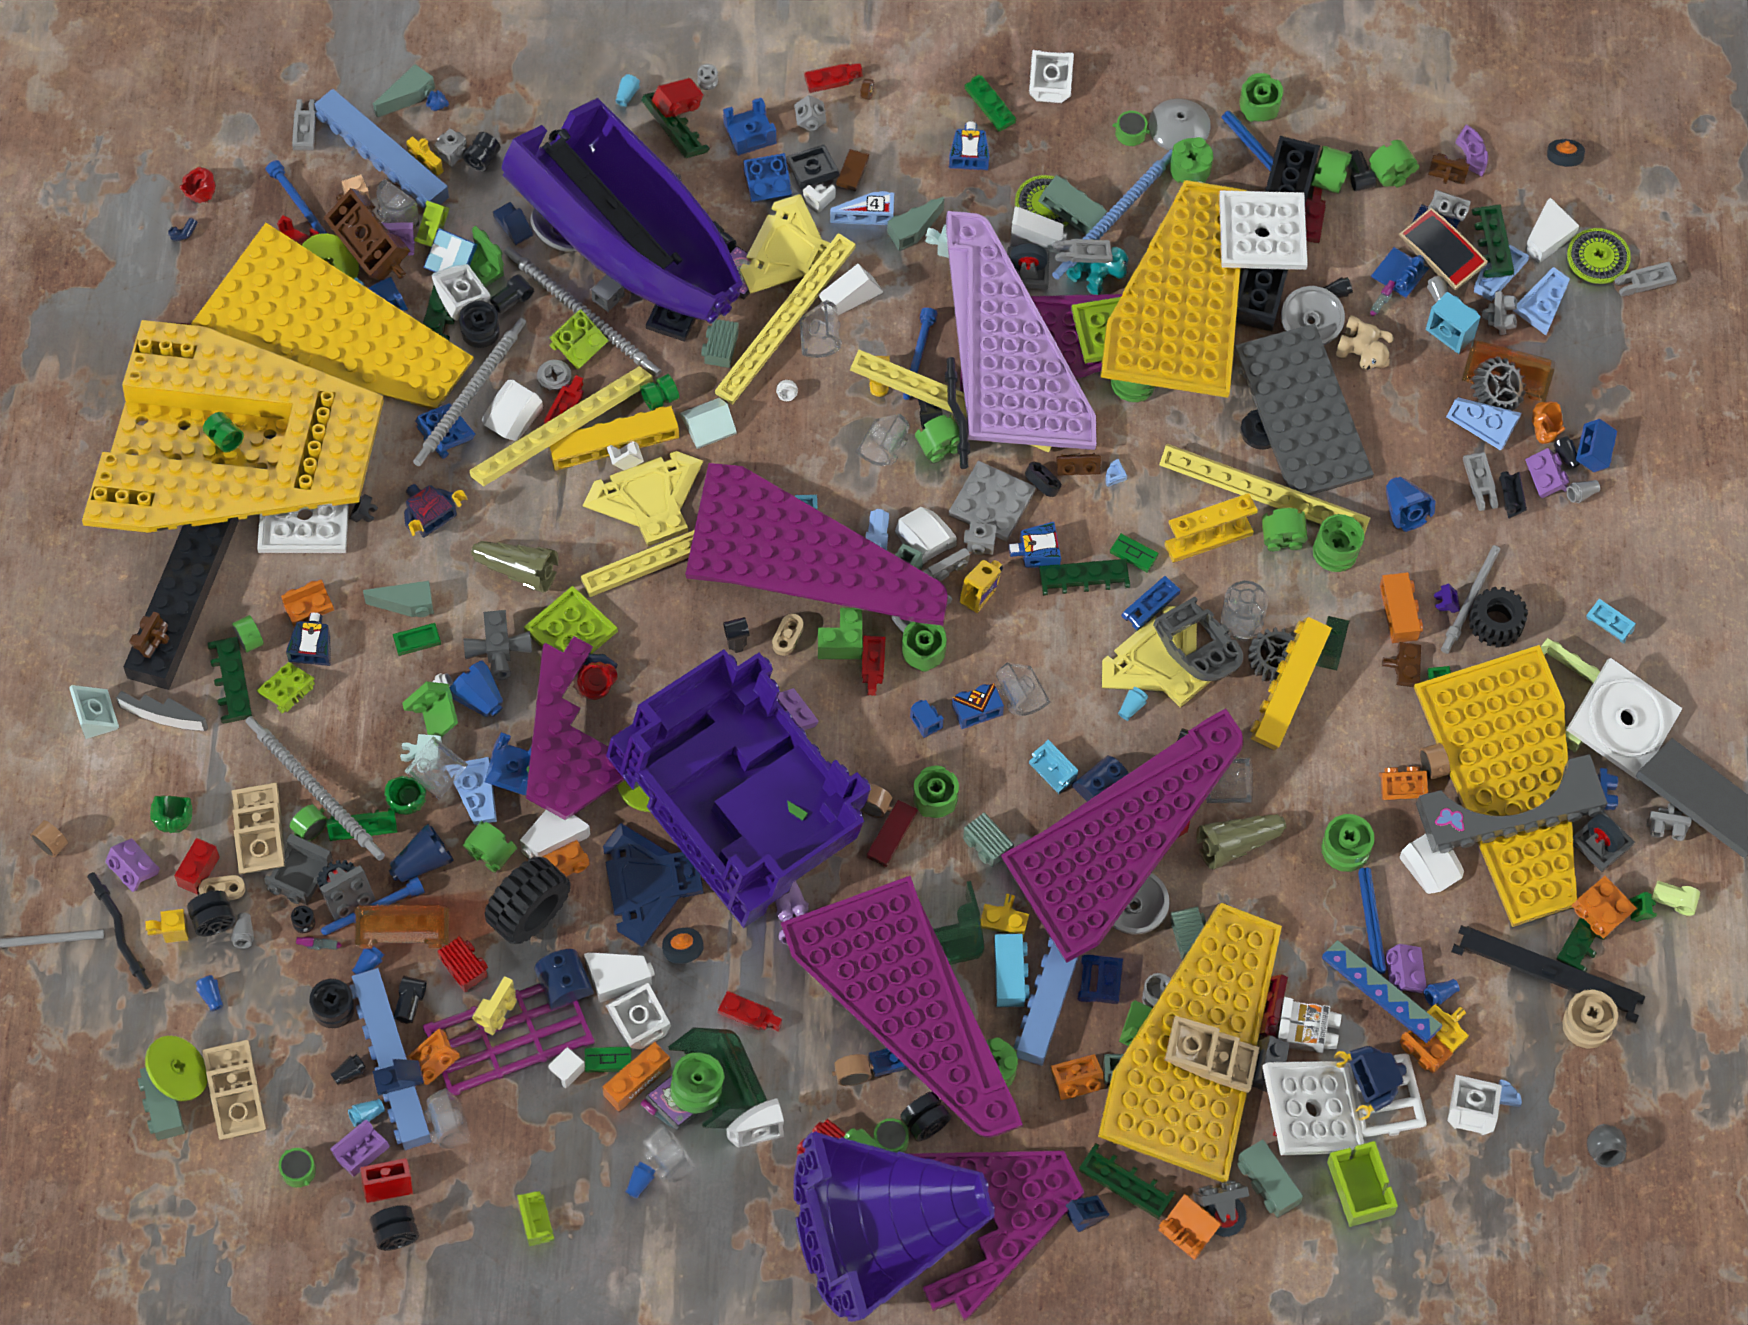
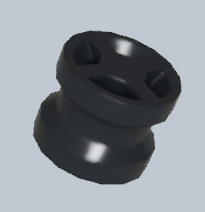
[291,905,316,933]

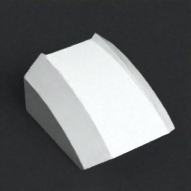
[1029,50,1074,103]
[432,264,491,321]
[482,380,543,441]
[895,507,957,564]
[1400,834,1464,894]
[605,983,671,1050]
[1448,1075,1502,1135]
[727,1098,784,1147]

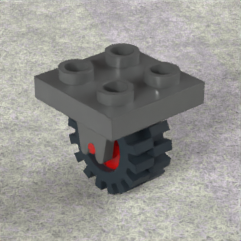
[317,860,376,921]

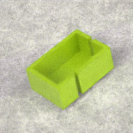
[1327,1141,1398,1227]

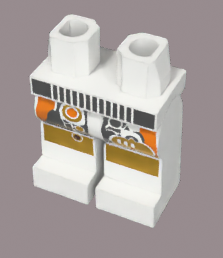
[1278,997,1342,1053]

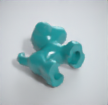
[1066,247,1129,295]

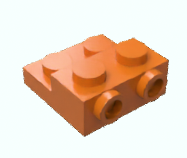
[1572,876,1637,939]

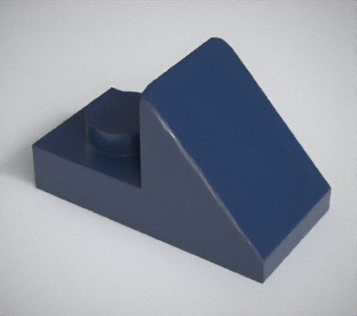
[493,202,533,245]
[372,1059,424,1095]
[1065,1195,1110,1232]

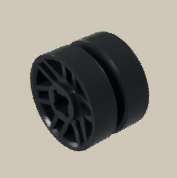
[459,301,500,348]
[187,891,236,937]
[309,979,355,1028]
[900,1092,952,1142]
[370,1205,419,1251]

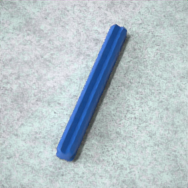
[1222,110,1274,171]
[1358,867,1386,974]

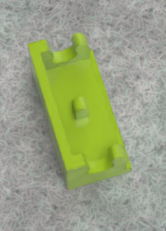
[414,200,450,247]
[517,1191,554,1247]

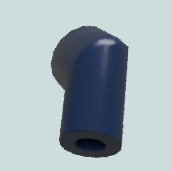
[168,218,198,242]
[584,654,618,668]

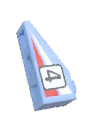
[830,191,894,225]

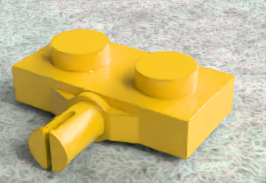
[406,137,443,177]
[979,894,1029,938]
[1427,1004,1469,1053]

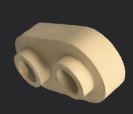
[772,614,803,656]
[199,875,246,900]

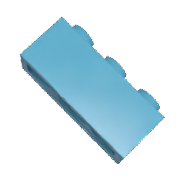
[994,934,1029,1007]

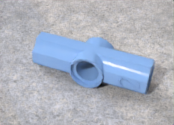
[866,509,889,550]

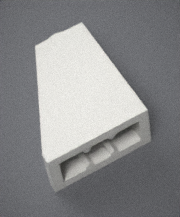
[1525,198,1579,264]
[1010,207,1067,253]
[818,264,883,316]
[520,810,590,859]
[584,953,655,1003]

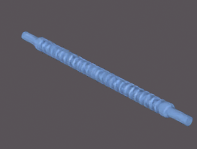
[1052,150,1172,279]

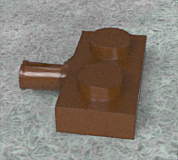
[1382,642,1421,687]

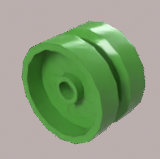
[1322,814,1374,872]
[670,1052,724,1113]

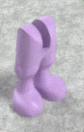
[775,881,809,945]

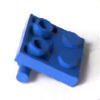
[743,153,792,202]
[415,403,475,459]

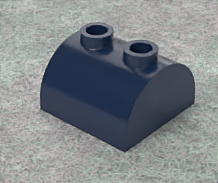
[1072,756,1129,801]
[534,949,594,1010]

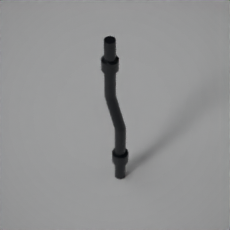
[945,357,970,469]
[87,872,152,990]

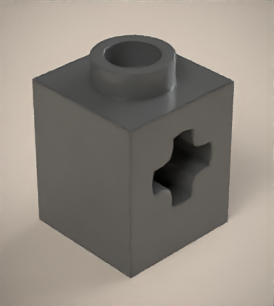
[591,275,625,312]

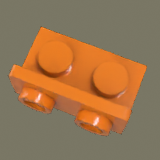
[281,580,334,627]
[1379,766,1428,800]
[542,840,590,876]
[406,1028,460,1085]
[1399,1031,1453,1074]
[1051,1054,1105,1100]

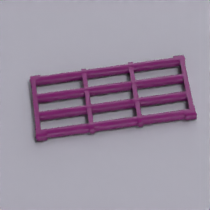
[423,983,595,1098]

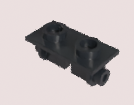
[1499,471,1527,519]

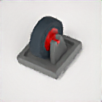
[1007,243,1050,289]
[1573,811,1635,872]
[1193,1180,1249,1237]

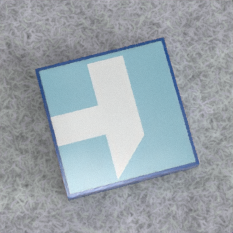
[424,228,478,272]

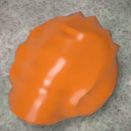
[1531,401,1565,444]

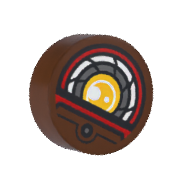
[860,78,874,100]

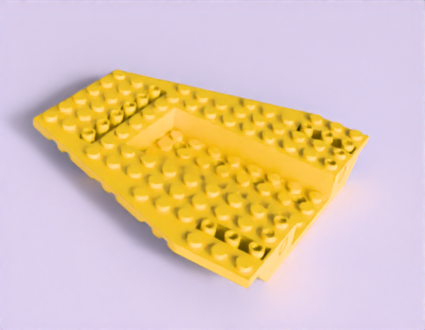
[82,320,384,533]

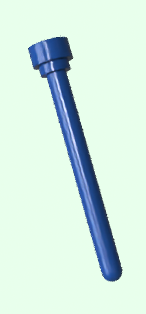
[266,160,328,234]
[903,307,938,400]
[321,877,425,935]

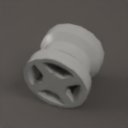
[697,64,718,90]

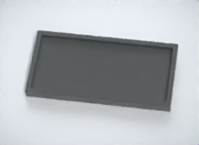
[1635,738,1748,859]

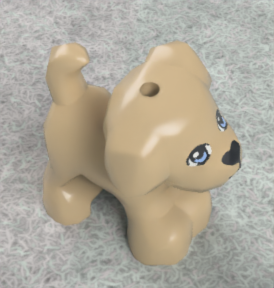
[1336,315,1394,370]

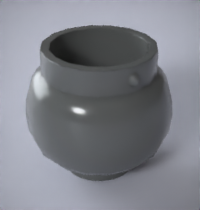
[1587,1124,1627,1168]

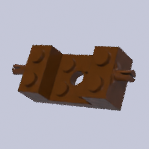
[324,188,411,281]

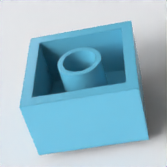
[1426,291,1481,354]

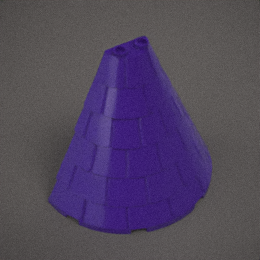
[794,1131,995,1321]

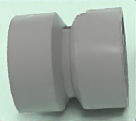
[1142,973,1171,1008]

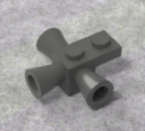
[463,610,532,680]

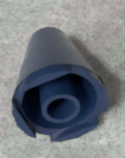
[388,823,454,882]

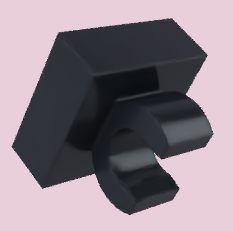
[349,494,378,522]

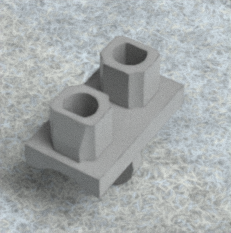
[1428,190,1471,221]
[1482,291,1517,335]
[1647,803,1692,841]

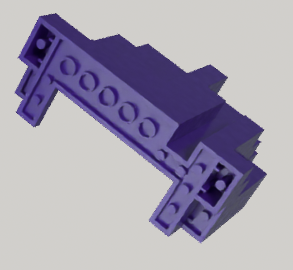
[606,649,871,928]

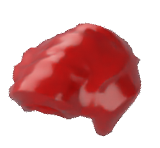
[180,167,216,203]
[573,662,618,700]

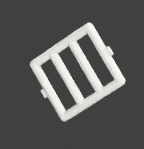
[1347,1053,1427,1138]

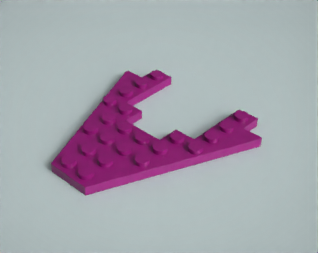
[526,636,625,820]
[907,1151,1084,1321]

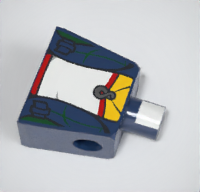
[286,613,331,666]

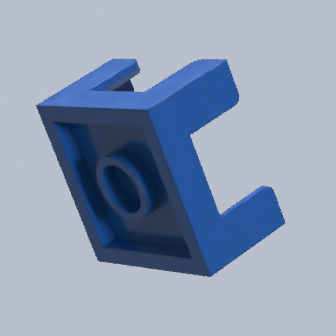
[723,97,777,156]
[485,732,531,796]

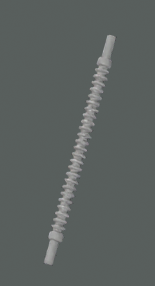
[504,246,661,377]
[413,318,526,466]
[245,716,385,860]

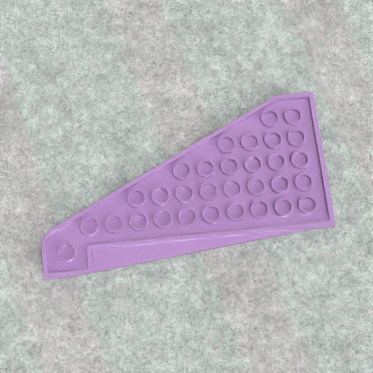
[946,211,1096,450]

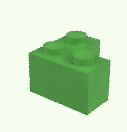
[818,608,862,659]

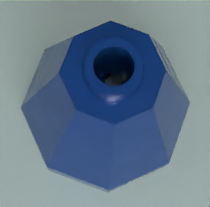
[1386,477,1436,532]
[449,660,503,717]

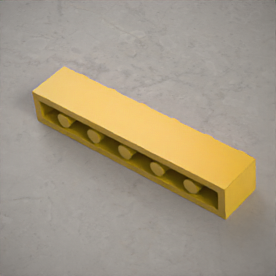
[548,406,679,471]
[1250,617,1332,750]

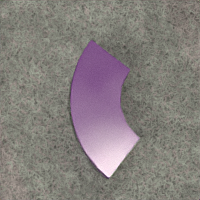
[1455,125,1488,176]

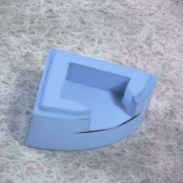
[1105,459,1127,487]
[1499,1079,1522,1107]

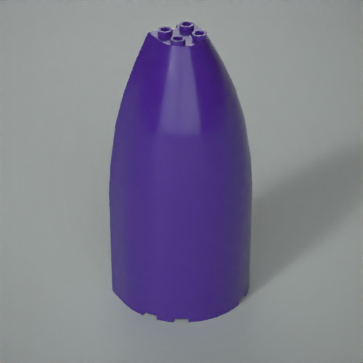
[501,98,743,324]

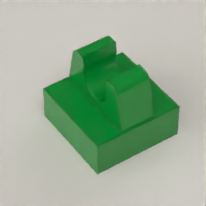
[1629,892,1657,922]

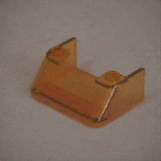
[1462,340,1555,402]
[354,905,449,949]

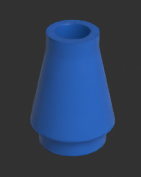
[352,944,384,975]
[196,975,224,1011]
[1424,979,1459,1006]
[625,1162,656,1199]

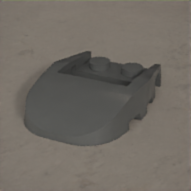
[1153,597,1243,681]

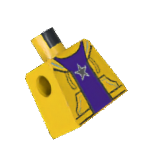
[959,560,1003,613]

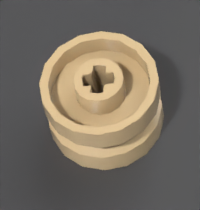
[1562,990,1618,1049]

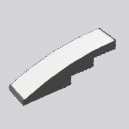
[116,691,208,731]

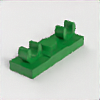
[965,75,1016,132]
[327,808,398,841]

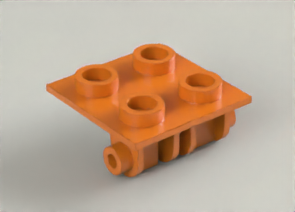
[1158,1194,1221,1260]

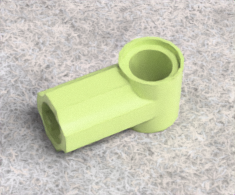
[1652,881,1700,916]

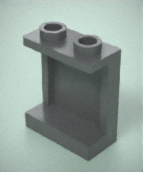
[264,833,333,906]

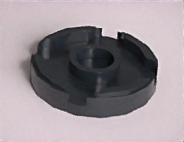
[1240,409,1272,450]

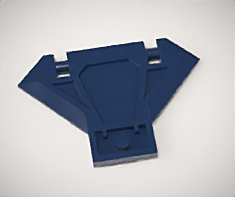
[603,823,704,947]

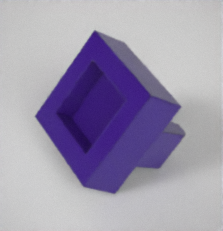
[1434,584,1460,613]

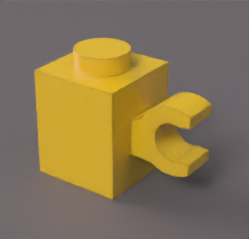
[145,909,189,943]

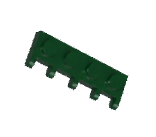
[641,92,710,158]
[1471,204,1514,278]
[423,285,455,341]
[1039,559,1130,596]
[207,636,253,724]
[1556,918,1607,972]
[1079,1143,1176,1220]

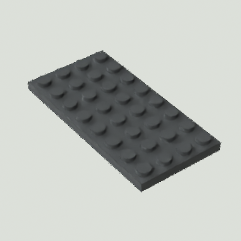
[1234,323,1374,495]

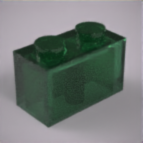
[1316,616,1349,671]

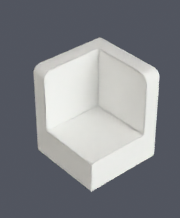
[803,184,836,213]
[607,441,644,470]
[549,1047,585,1088]

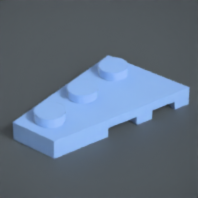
[1474,245,1529,301]
[1513,267,1570,335]
[1446,397,1522,450]
[445,757,497,826]

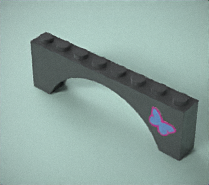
[1416,754,1608,853]

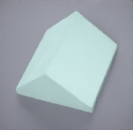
[680,398,737,449]
[69,685,119,739]

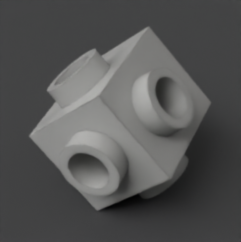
[794,95,827,132]
[434,128,467,167]
[964,522,997,555]

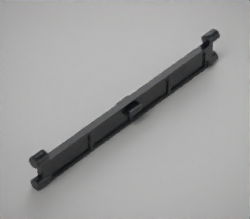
[542,128,683,269]
[1451,925,1646,1024]

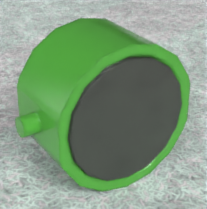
[1113,111,1150,146]
[232,615,264,653]
[289,804,327,841]
[873,1118,909,1153]
[279,1148,316,1187]

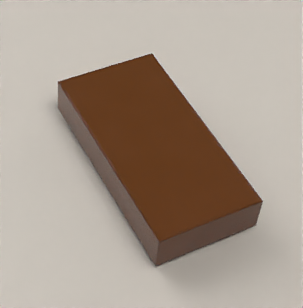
[836,149,869,192]

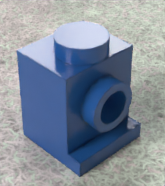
[910,700,944,738]

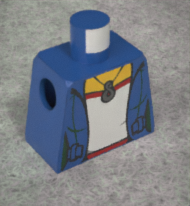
[949,122,989,170]
[1009,522,1061,568]

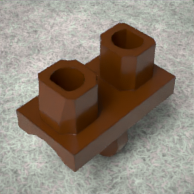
[1428,153,1470,184]
[129,612,169,658]

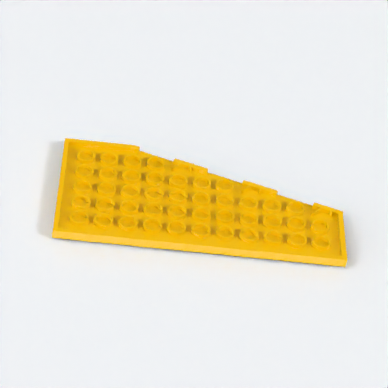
[1101,180,1247,398]
[191,223,474,409]
[1414,645,1577,927]
[1098,903,1282,1182]

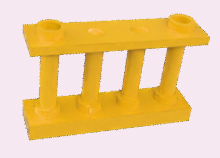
[1165,493,1258,563]

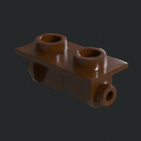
[1056,453,1101,476]

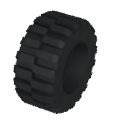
[484,856,571,944]

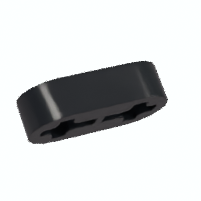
[1025,462,1062,497]

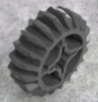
[1470,357,1527,411]
[1248,627,1295,684]

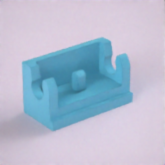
[1586,599,1636,644]
[1029,740,1078,794]

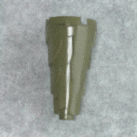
[471,541,559,593]
[1196,814,1286,869]

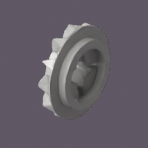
[537,360,571,391]

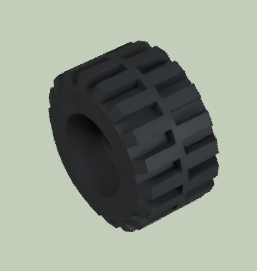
[1469,587,1528,647]

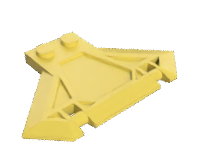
[740,194,830,294]
[583,451,703,547]
[1102,606,1211,708]

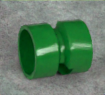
[640,374,680,411]
[203,412,244,453]

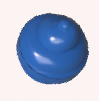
[426,90,449,111]

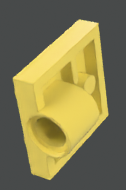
[472,976,517,1035]

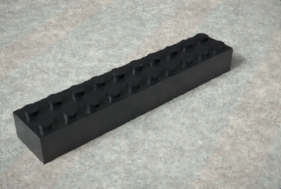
[1236,136,1320,332]
[123,517,239,690]

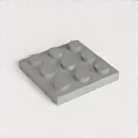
[949,461,1036,542]

